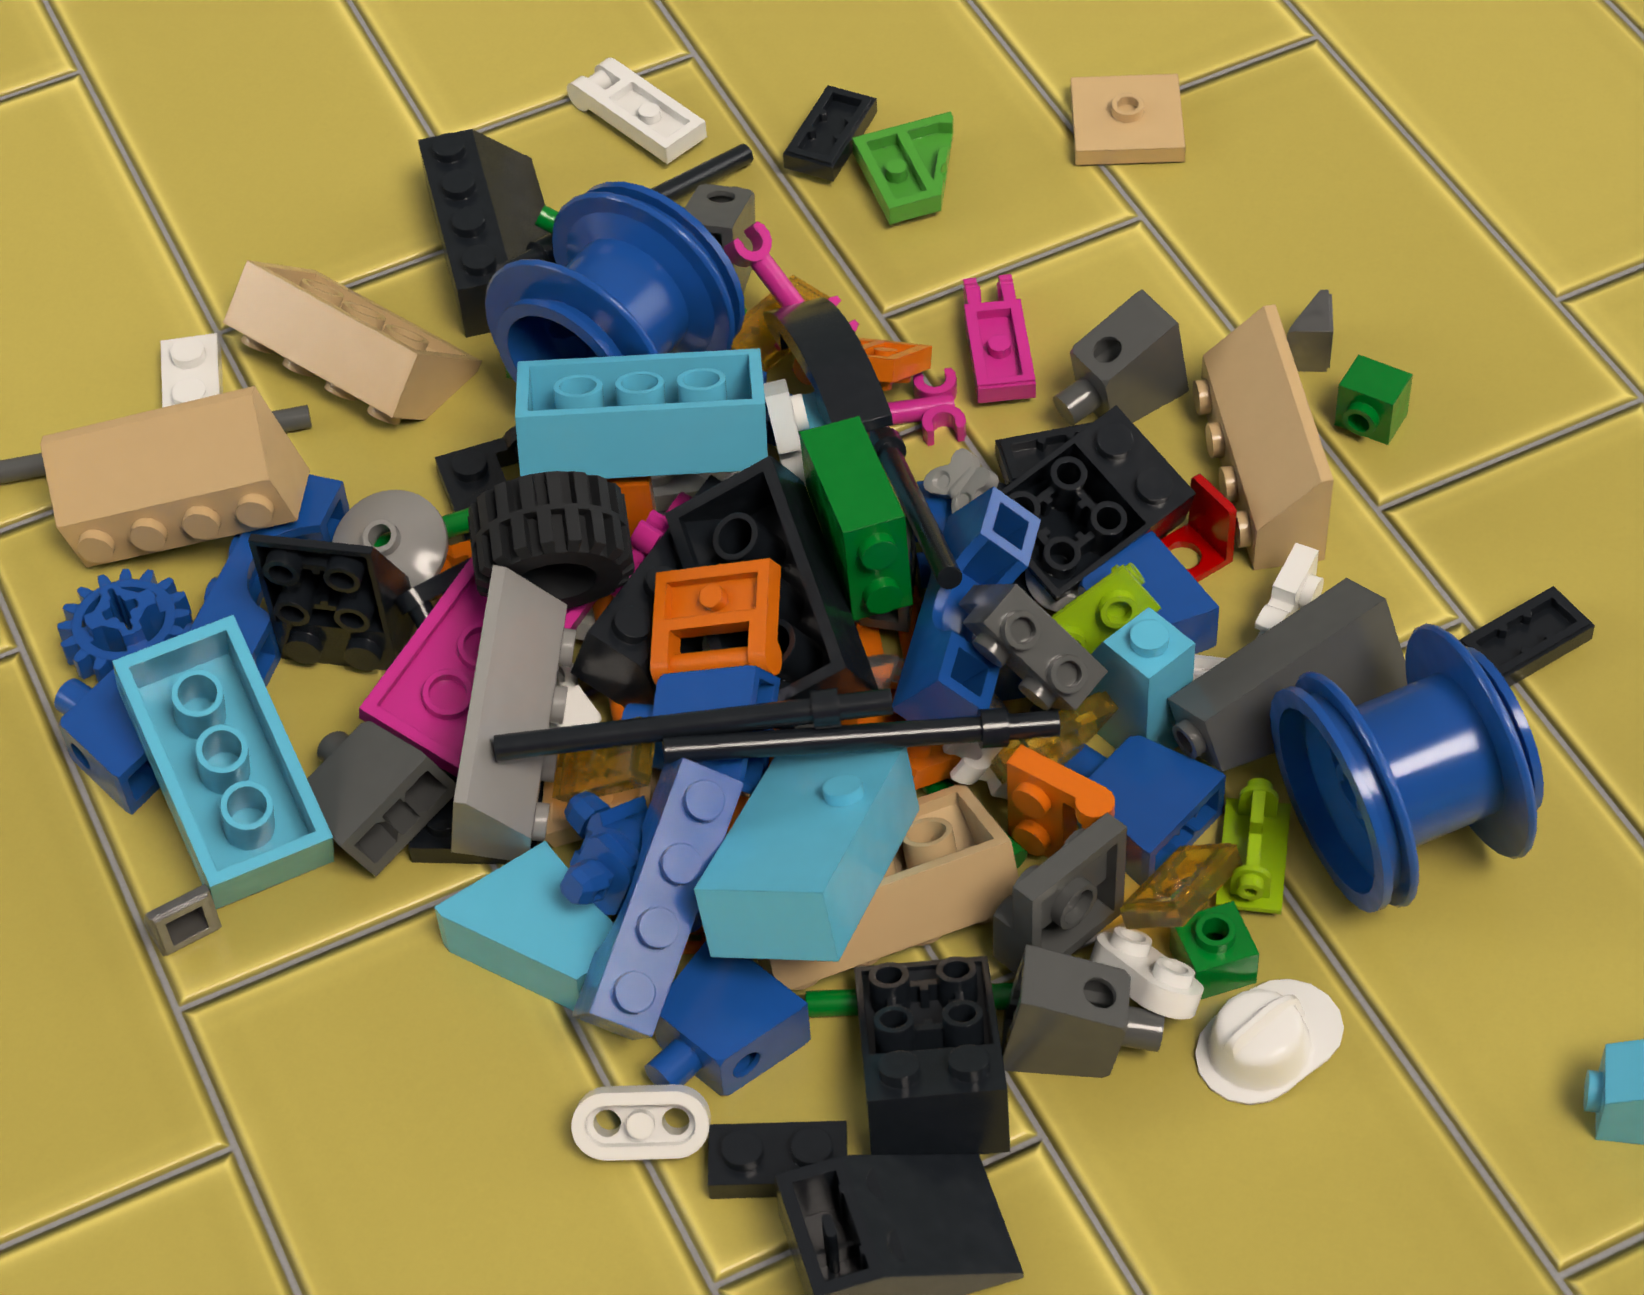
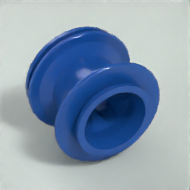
[485,182,745,383]
[1270,623,1544,913]

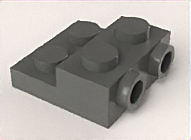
[958,584,1108,711]
[993,812,1127,974]

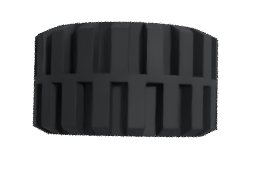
[467,471,635,609]

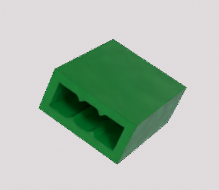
[799,416,913,621]

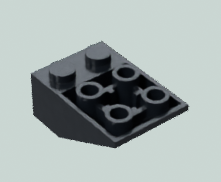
[1001,405,1196,601]
[248,534,414,671]
[854,956,1010,1155]
[774,1154,1024,1295]

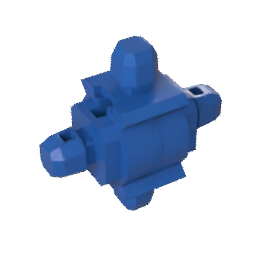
[560,791,703,933]

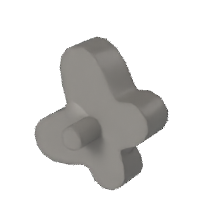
[923,448,999,514]

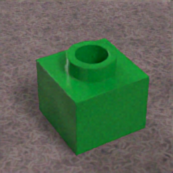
[1334,354,1413,445]
[1169,901,1259,1000]

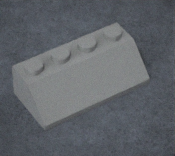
[451,565,577,861]

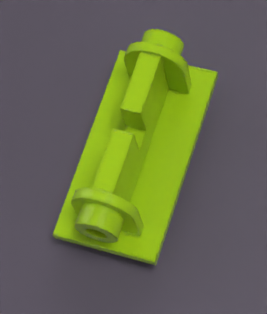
[1051,562,1161,654]
[1215,778,1291,914]

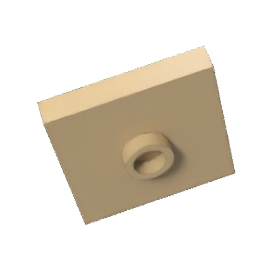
[1071,74,1186,165]

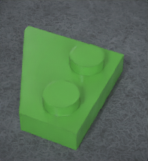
[852,111,954,225]

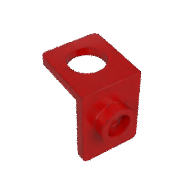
[1160,474,1237,582]

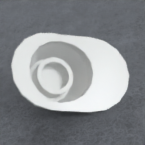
[1195,979,1344,1105]

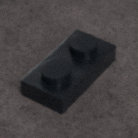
[708,1121,848,1199]

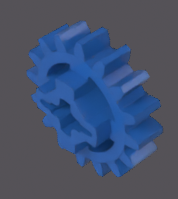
[57,568,193,683]

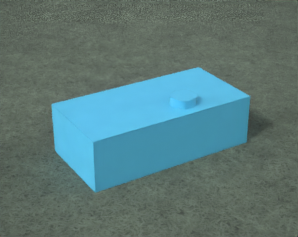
[515,348,768,479]
[112,615,334,909]
[694,747,919,962]

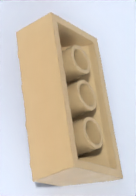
[223,260,482,425]
[1193,304,1334,570]
[40,386,310,568]
[757,783,1019,990]

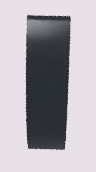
[763,297,893,432]

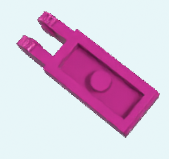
[963,274,1036,403]

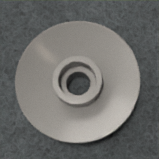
[332,490,449,588]

